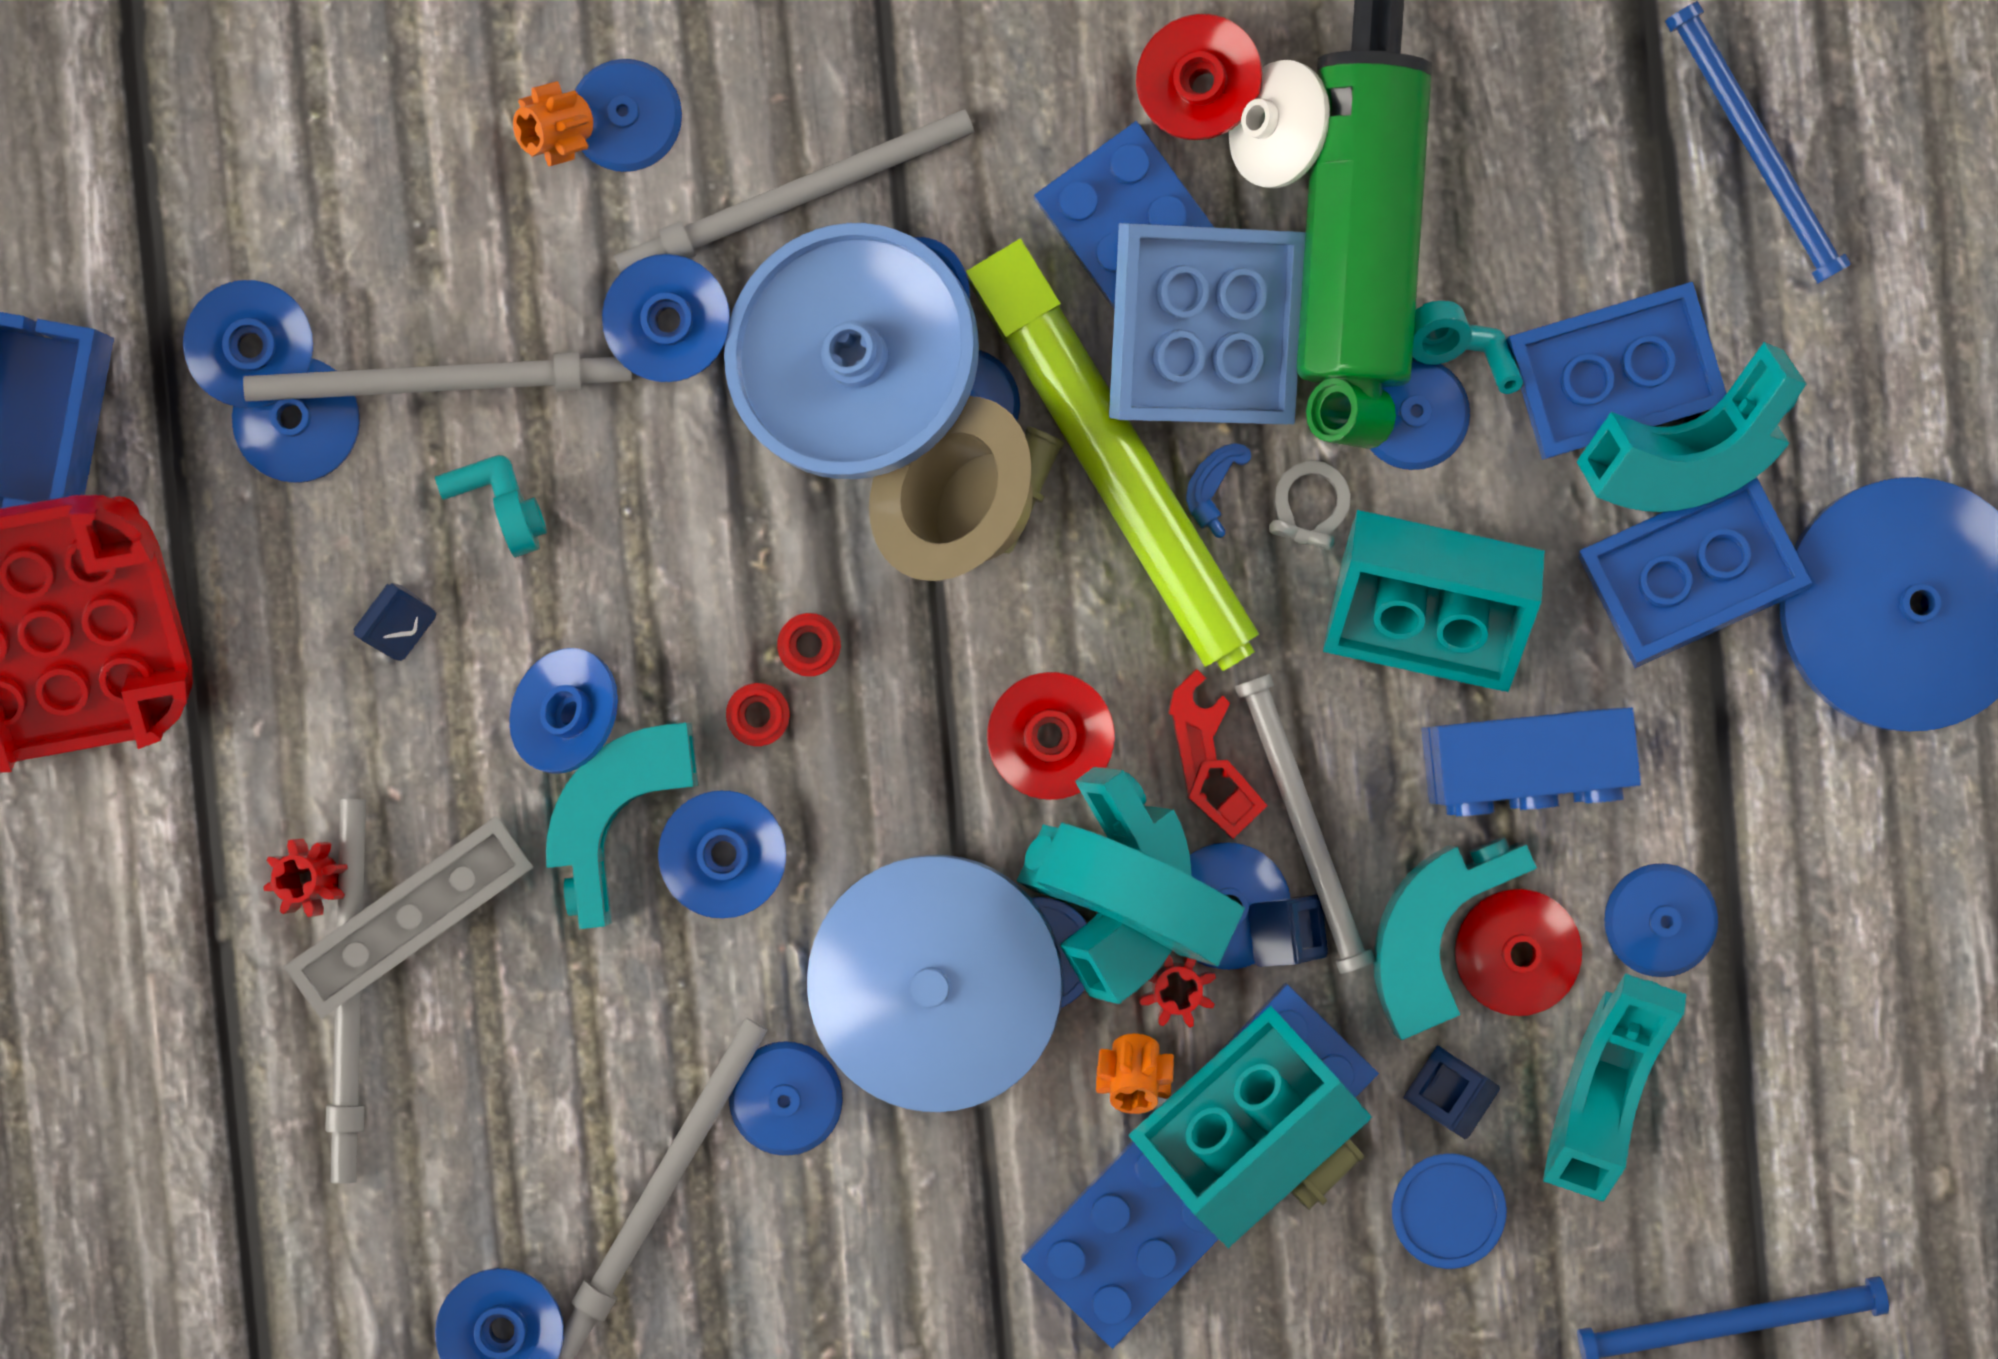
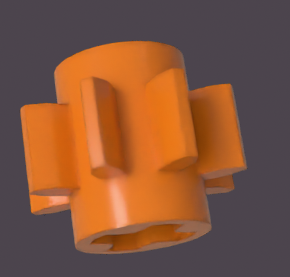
[513,81,593,166]
[1096,1033,1174,1114]

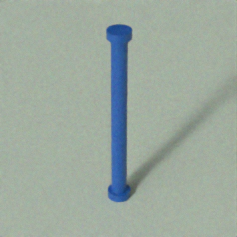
[1664,1,1851,284]
[1577,1276,1889,1359]

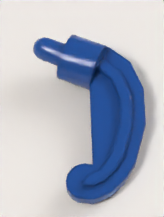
[1186,444,1251,538]

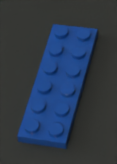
[1020,983,1379,1349]

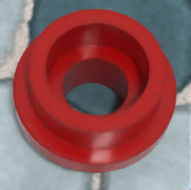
[777,613,841,677]
[726,683,790,747]

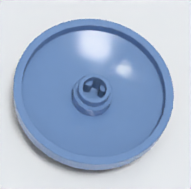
[724,223,979,479]
[807,855,1064,1112]

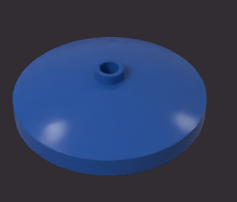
[1779,477,1998,732]

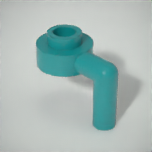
[1413,300,1523,394]
[435,455,547,558]

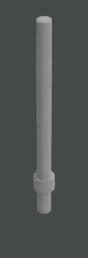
[614,109,975,273]
[243,352,632,402]
[325,799,366,1184]
[559,1018,768,1359]

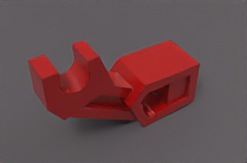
[1168,669,1268,839]

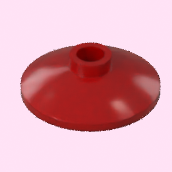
[1136,14,1263,140]
[987,672,1115,800]
[1454,889,1582,1016]

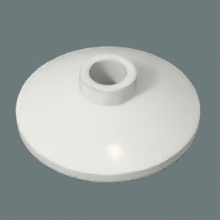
[1229,60,1330,188]

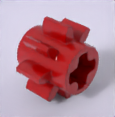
[263,838,348,917]
[1139,955,1216,1028]

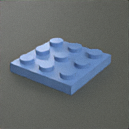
[1109,223,1306,425]

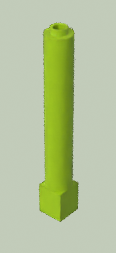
[966,238,1259,672]

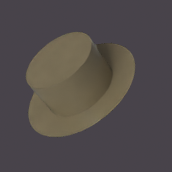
[869,396,1033,581]

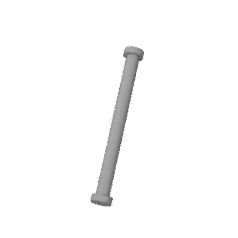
[1235,674,1376,974]

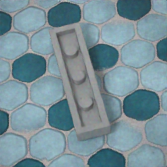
[283,816,534,1019]

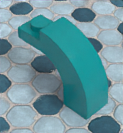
[1576,342,1807,512]
[546,723,699,929]
[1059,767,1191,1004]
[1016,822,1245,966]
[1373,837,1537,1041]
[1543,973,1687,1202]

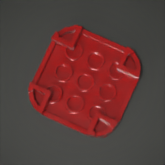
[0,495,193,773]

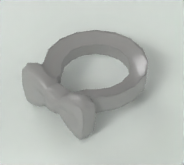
[1269,461,1351,550]

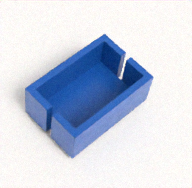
[0,312,114,509]
[1421,707,1641,817]

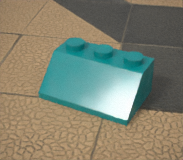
[1323,510,1545,692]
[1128,1006,1373,1248]

